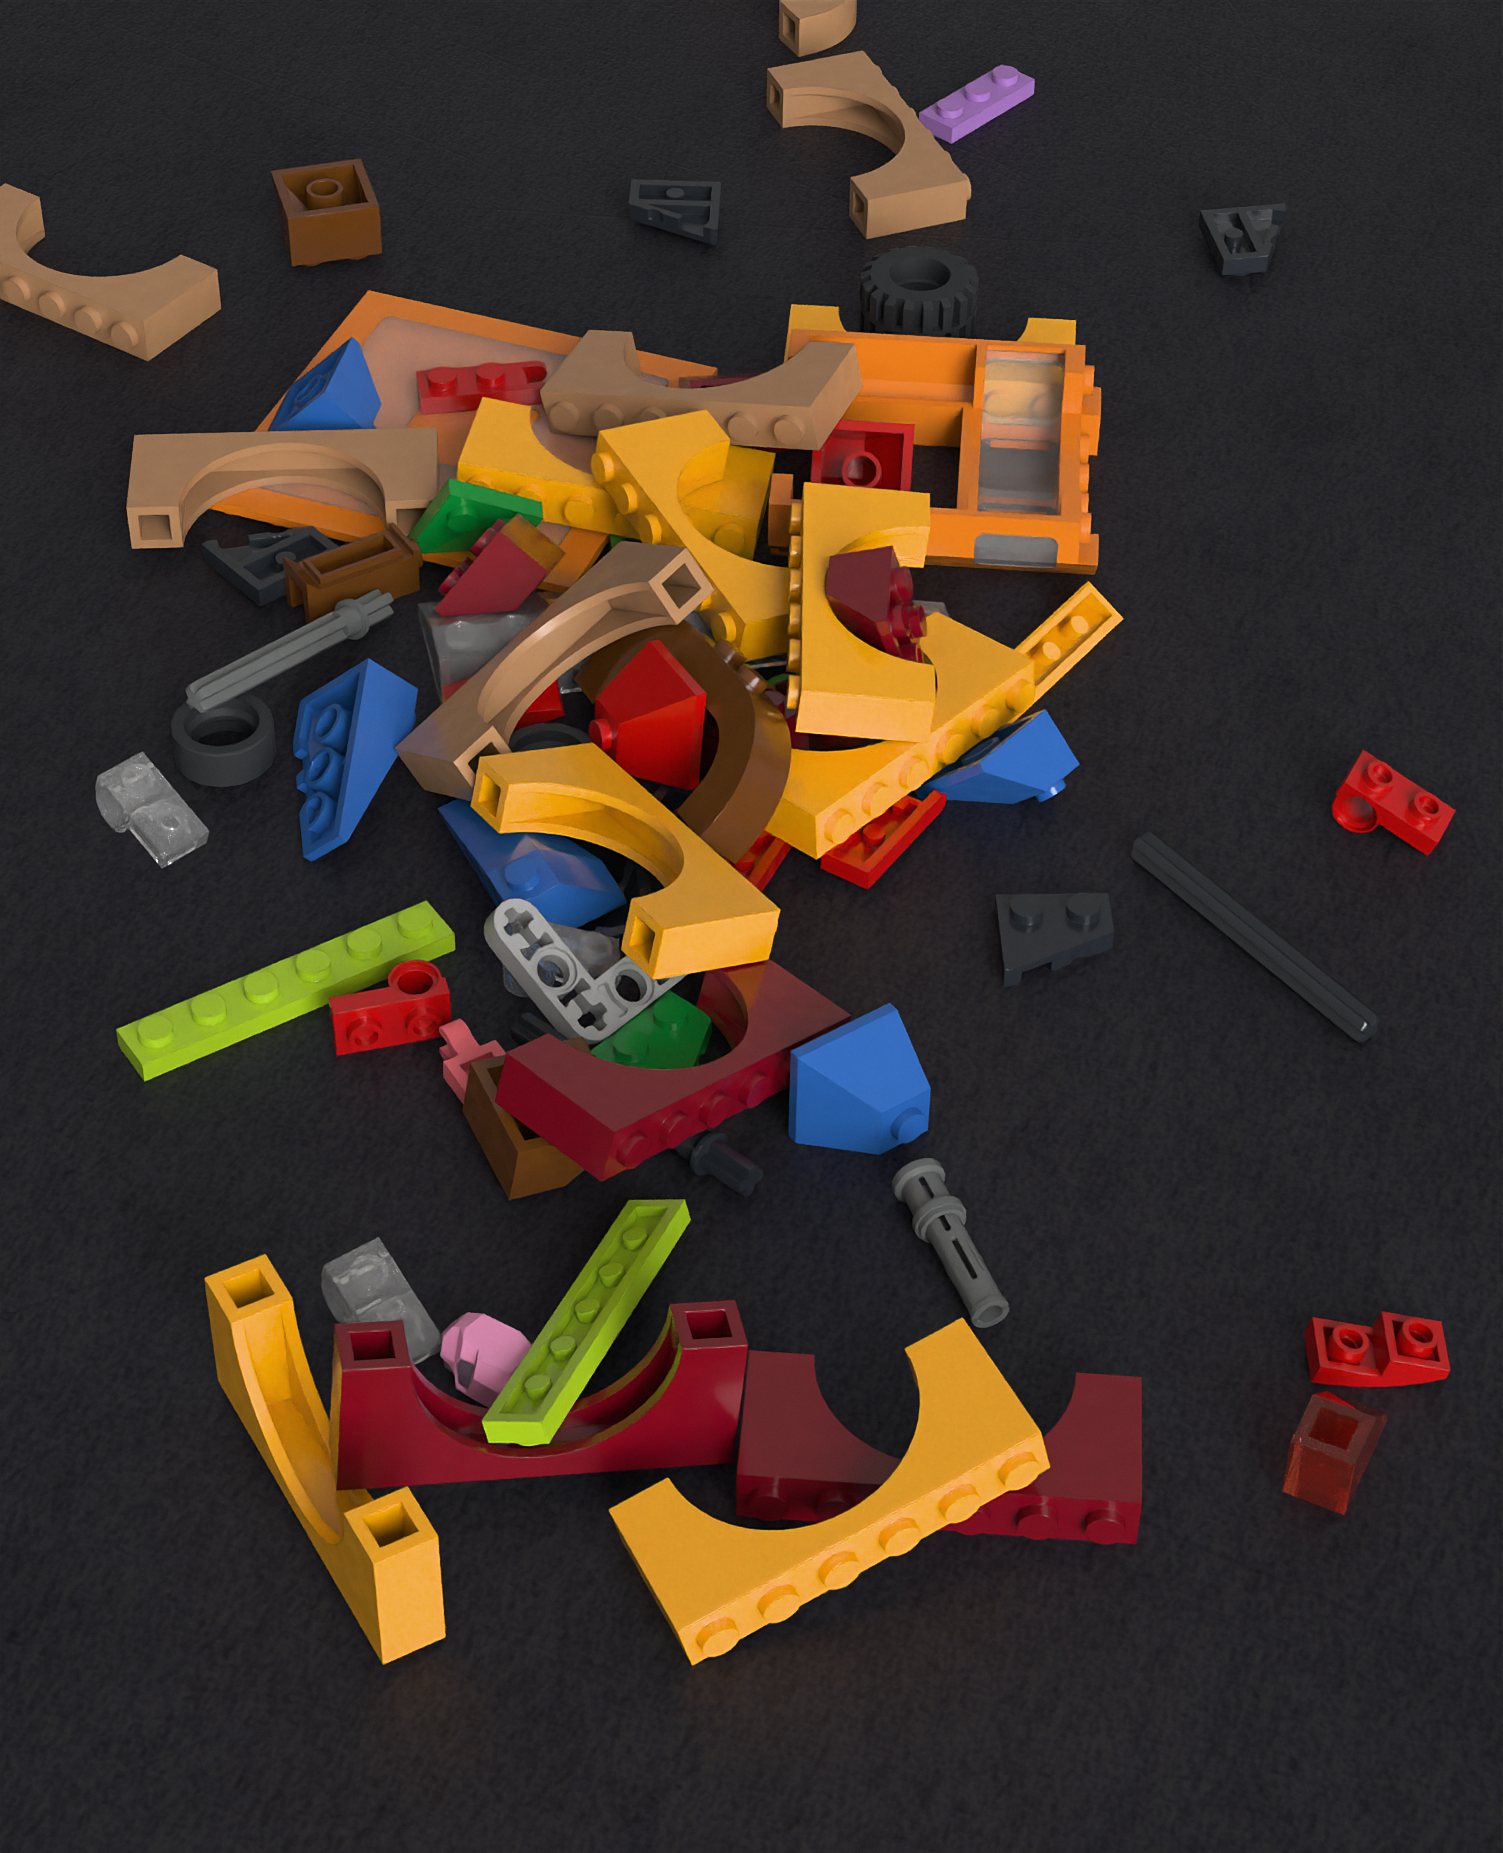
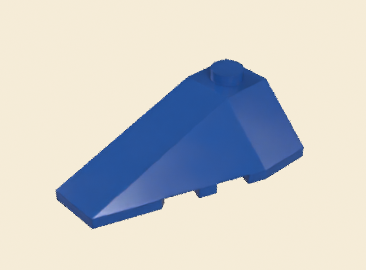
[293,658,418,861]

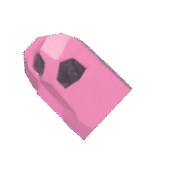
[440,1312,532,1409]

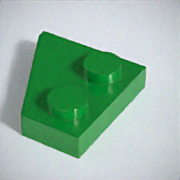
[407,478,543,554]
[591,990,712,1069]

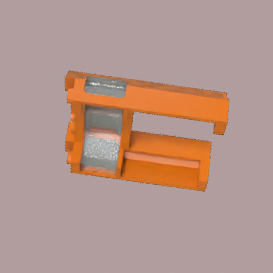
[768,329,1101,575]

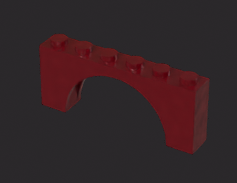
[494,959,852,1182]
[329,1300,748,1491]
[736,1350,1142,1545]

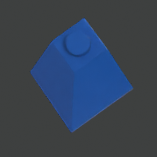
[267,337,382,432]
[914,709,1079,804]
[788,1003,931,1155]

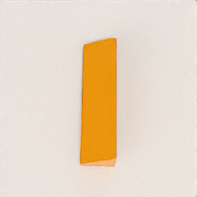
[1003,581,1124,726]

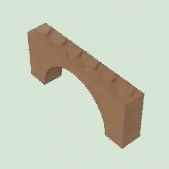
[766,51,971,239]
[0,183,221,361]
[540,330,863,451]
[126,427,439,549]
[394,541,714,801]

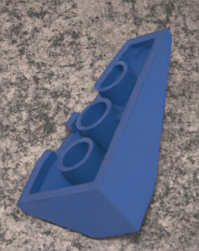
[438,798,627,954]

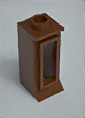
[283,522,423,625]

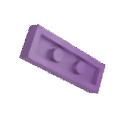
[919,64,1035,144]

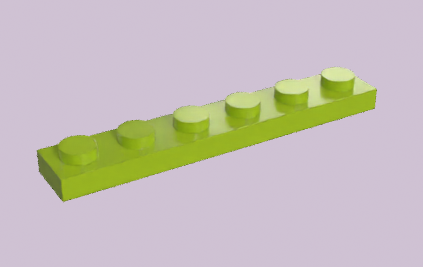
[116,900,456,1081]
[482,1199,691,1446]

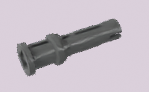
[891,1158,1010,1328]

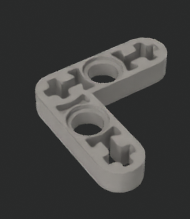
[484,899,688,1049]

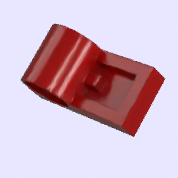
[1332,750,1456,856]
[329,960,452,1056]

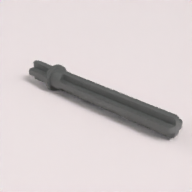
[185,588,394,713]

